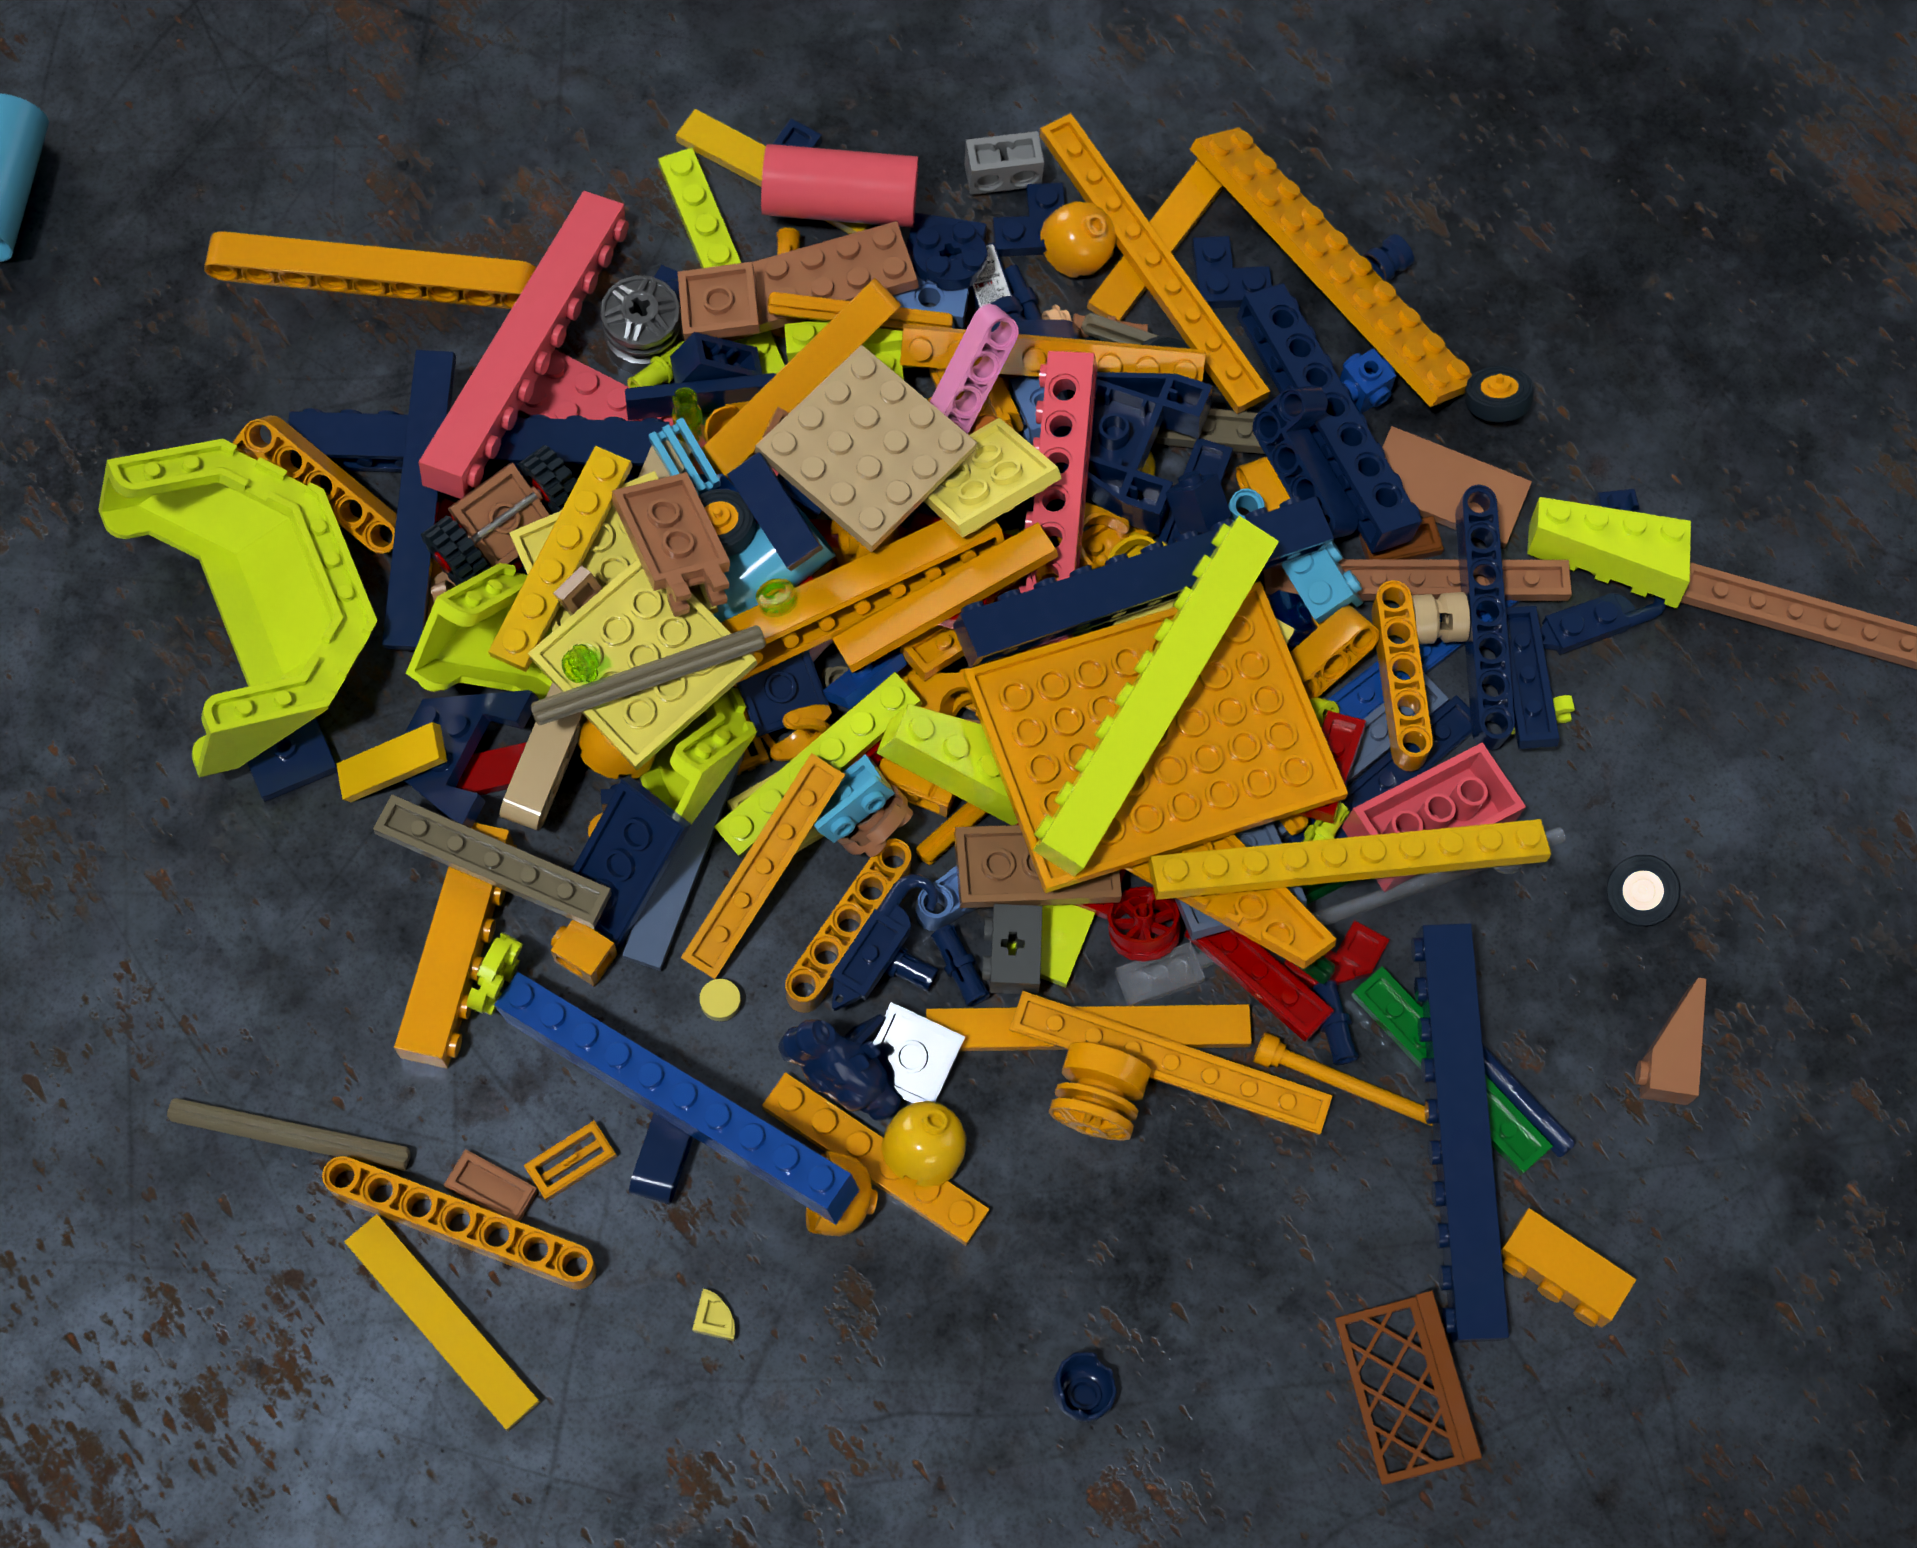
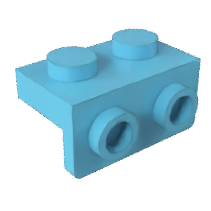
[1281,541,1363,623]
[814,754,895,843]

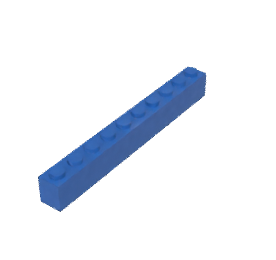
[494,972,860,1225]

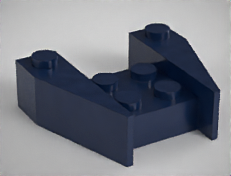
[1055,372,1213,535]

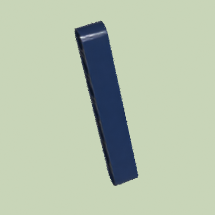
[1455,484,1515,750]

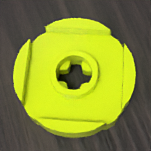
[467,933,523,1016]

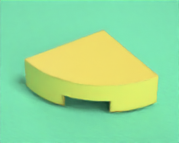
[692,1289,735,1341]

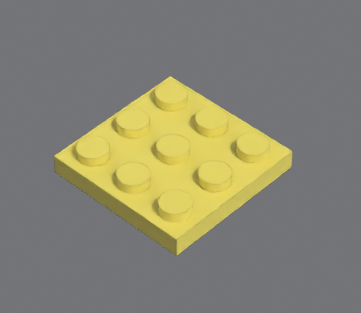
[923,417,1062,538]

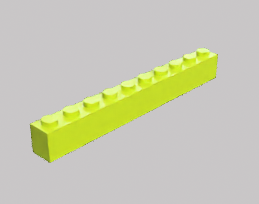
[1033,516,1279,877]

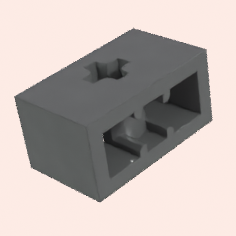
[982,904,1042,995]

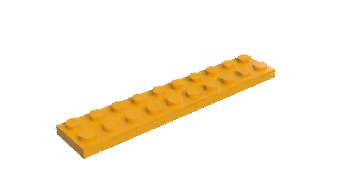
[1190,127,1472,407]

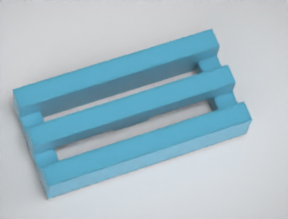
[648,417,721,496]

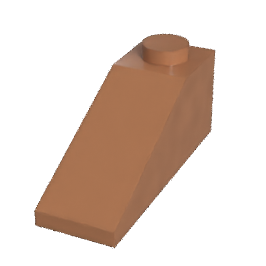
[1635,978,1706,1106]

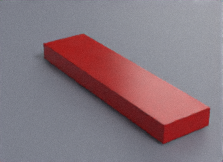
[1185,929,1334,1042]

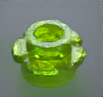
[562,644,600,683]

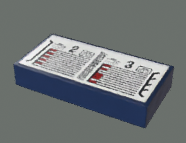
[971,243,1013,310]

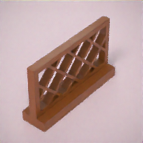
[1335,1291,1482,1486]

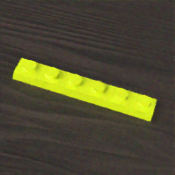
[714,672,922,859]

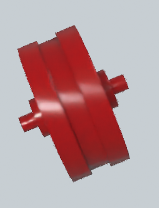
[1107,886,1181,962]

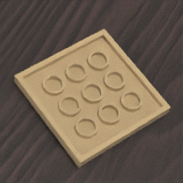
[755,345,977,553]

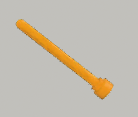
[1253,1032,1433,1126]

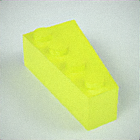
[1527,497,1691,609]

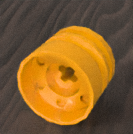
[1049,1042,1151,1141]

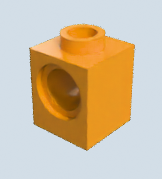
[551,920,617,987]

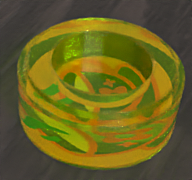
[756,578,798,617]

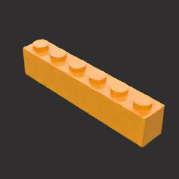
[394,823,517,1069]

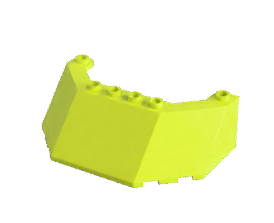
[98,439,377,778]
[406,563,757,824]

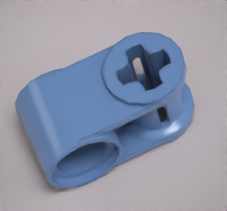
[916,865,977,931]

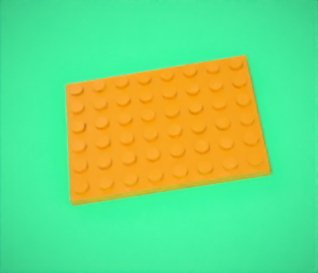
[963,581,1348,893]

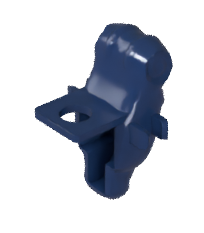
[778,1014,901,1121]

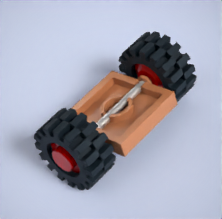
[421,445,577,586]

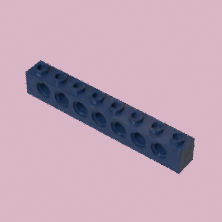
[1237,283,1422,554]

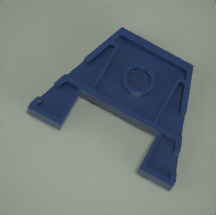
[403,690,539,829]

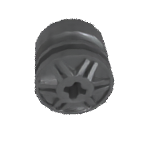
[600,275,684,375]

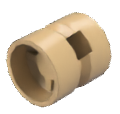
[1412,592,1470,644]

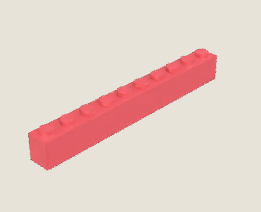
[418,191,629,499]

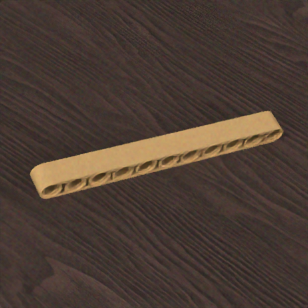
[500,440,695,831]

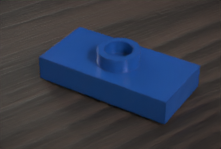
[823,650,907,709]

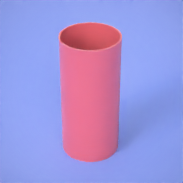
[761,144,918,228]

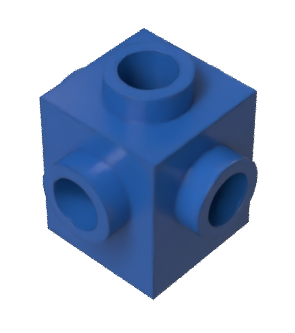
[1340,348,1396,413]

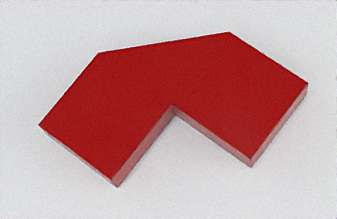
[1283,920,1390,988]

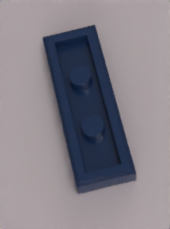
[727,452,823,571]

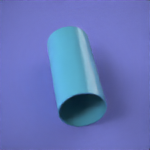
[0,93,49,262]
[713,503,836,622]

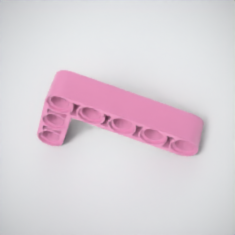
[930,304,1019,434]

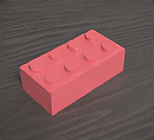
[1342,742,1526,892]

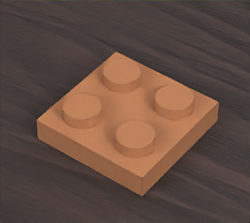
[678,262,760,341]

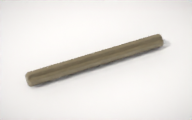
[531,626,766,725]
[167,1098,410,1171]

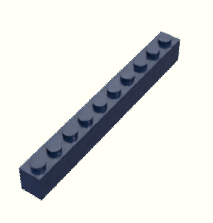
[288,408,670,478]
[953,496,1334,668]
[1411,923,1509,1343]

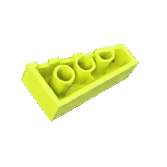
[877,704,1018,825]

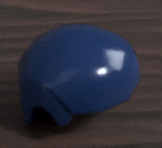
[1052,1352,1117,1422]

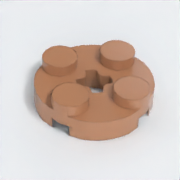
[837,784,913,857]

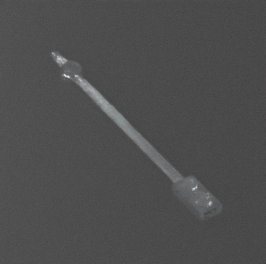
[1114,827,1566,1006]

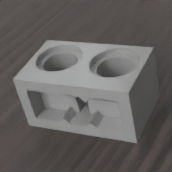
[965,131,1044,195]

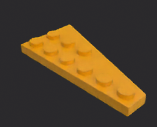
[1124,834,1336,969]

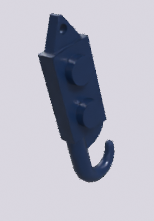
[1540,593,1667,655]
[830,874,938,1011]

